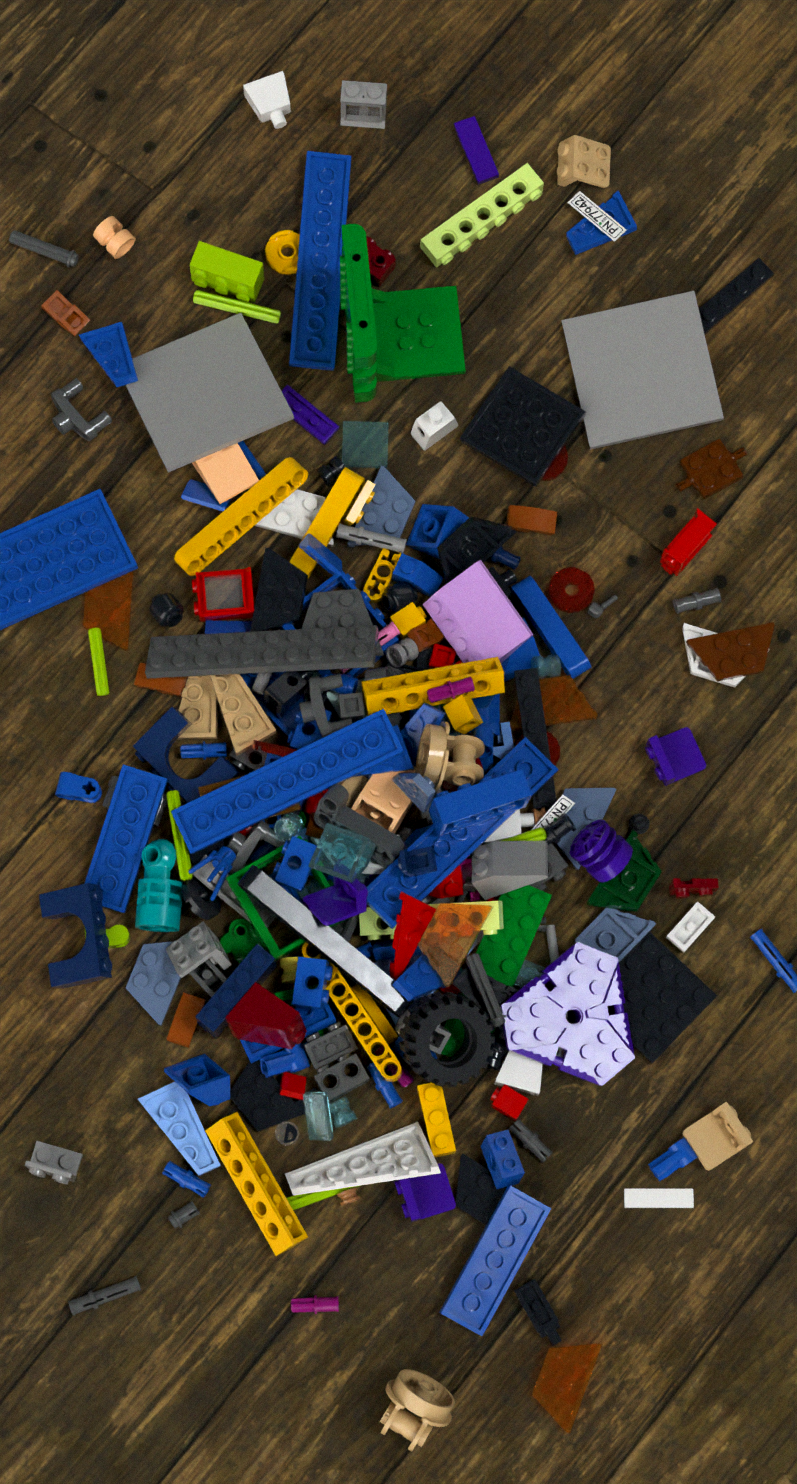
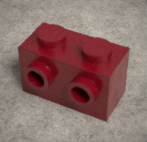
[366,236,396,287]

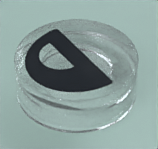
[275,1121,299,1146]

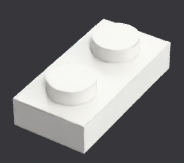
[666,902,715,953]

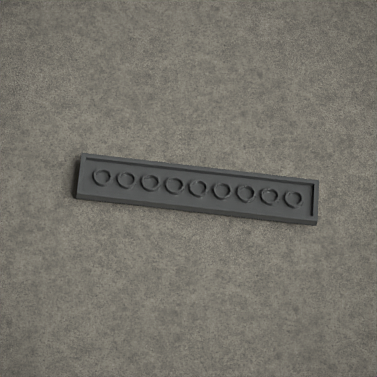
[145,625,379,678]

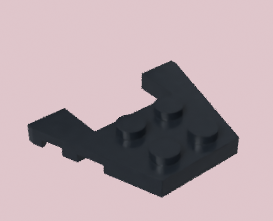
[230,1048,328,1132]

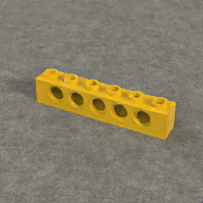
[361,657,505,716]
[205,1112,308,1256]

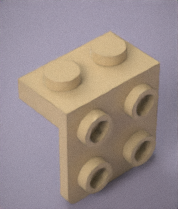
[557,135,611,188]
[683,1102,753,1171]

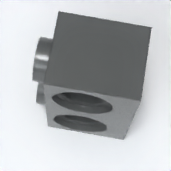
[314,1053,370,1103]

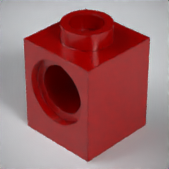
[490,1084,529,1122]

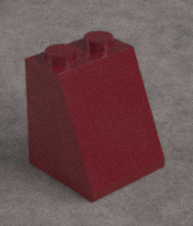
[225,982,307,1049]

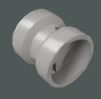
[386,638,419,667]

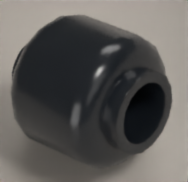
[382,582,418,614]
[149,593,184,627]

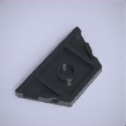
[437,516,516,584]
[250,547,308,632]
[456,1153,531,1225]

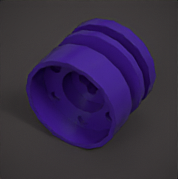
[569,819,633,883]

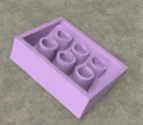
[423,560,534,663]

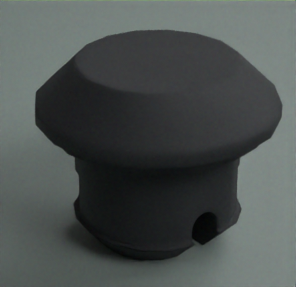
[629,814,650,834]

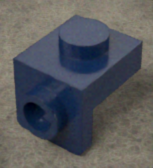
[398,847,437,877]

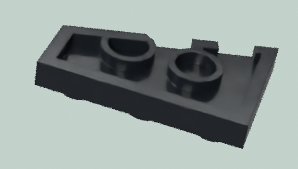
[451,967,517,1034]

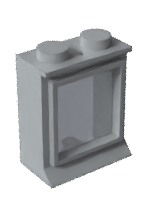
[340,80,387,129]

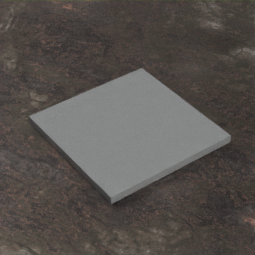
[562,291,724,450]
[125,313,294,473]

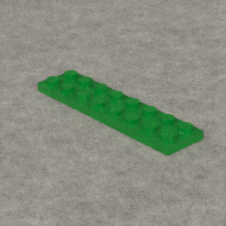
[441,885,552,1057]

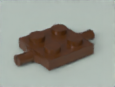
[676,438,747,499]

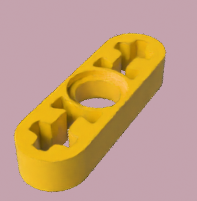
[363,548,404,603]
[351,984,398,1045]

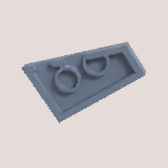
[391,773,436,813]

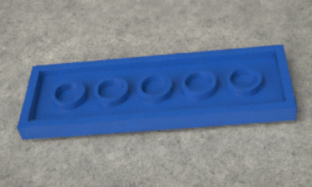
[84,764,168,913]
[439,1185,551,1336]

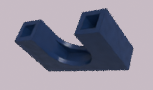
[133,707,241,805]
[39,883,112,989]
[196,944,277,1039]

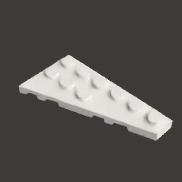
[285,1122,441,1196]

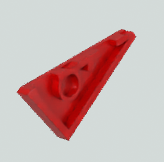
[389,891,437,981]

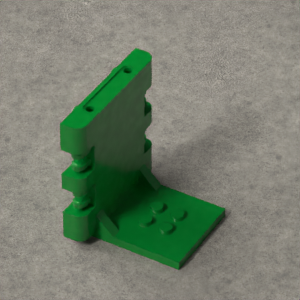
[340,224,466,403]

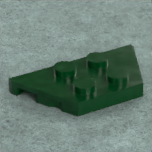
[586,830,662,912]

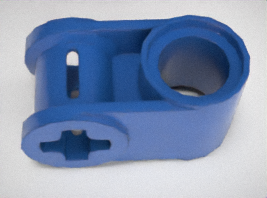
[55,772,102,803]

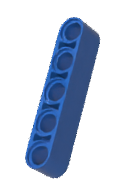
[510,575,591,680]

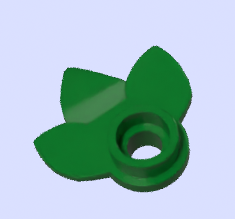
[220,918,266,963]

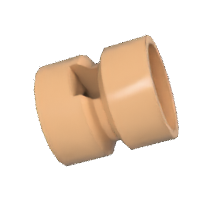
[93,216,136,259]

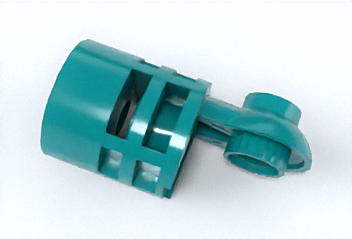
[135,839,183,932]

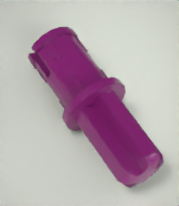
[427,676,475,703]
[374,1045,414,1088]
[291,1295,339,1314]

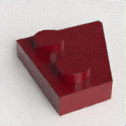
[669,878,719,899]

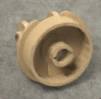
[415,721,485,792]
[380,1369,455,1452]

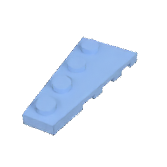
[138,1082,221,1176]

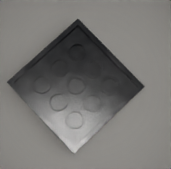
[460,366,586,487]
[607,931,717,1064]

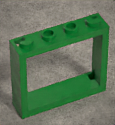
[226,836,348,961]

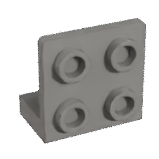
[166,921,232,978]
[25,1141,83,1185]

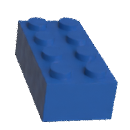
[428,768,532,837]

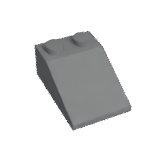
[472,841,548,900]

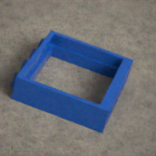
[279,571,399,691]

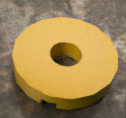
[265,230,300,275]

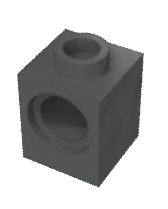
[339,692,365,723]

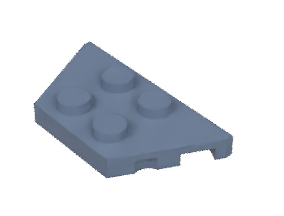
[348,466,415,547]
[556,788,616,870]
[574,908,656,962]
[126,941,181,1026]

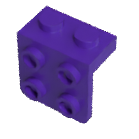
[645,727,706,786]
[303,864,368,926]
[394,1163,456,1223]

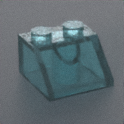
[308,823,376,883]

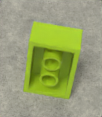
[190,241,264,303]

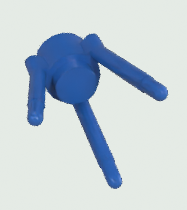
[188,846,236,901]

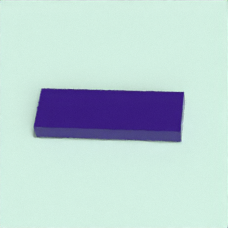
[454,116,499,185]
[282,385,339,445]

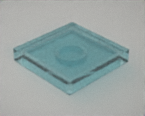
[342,421,389,468]

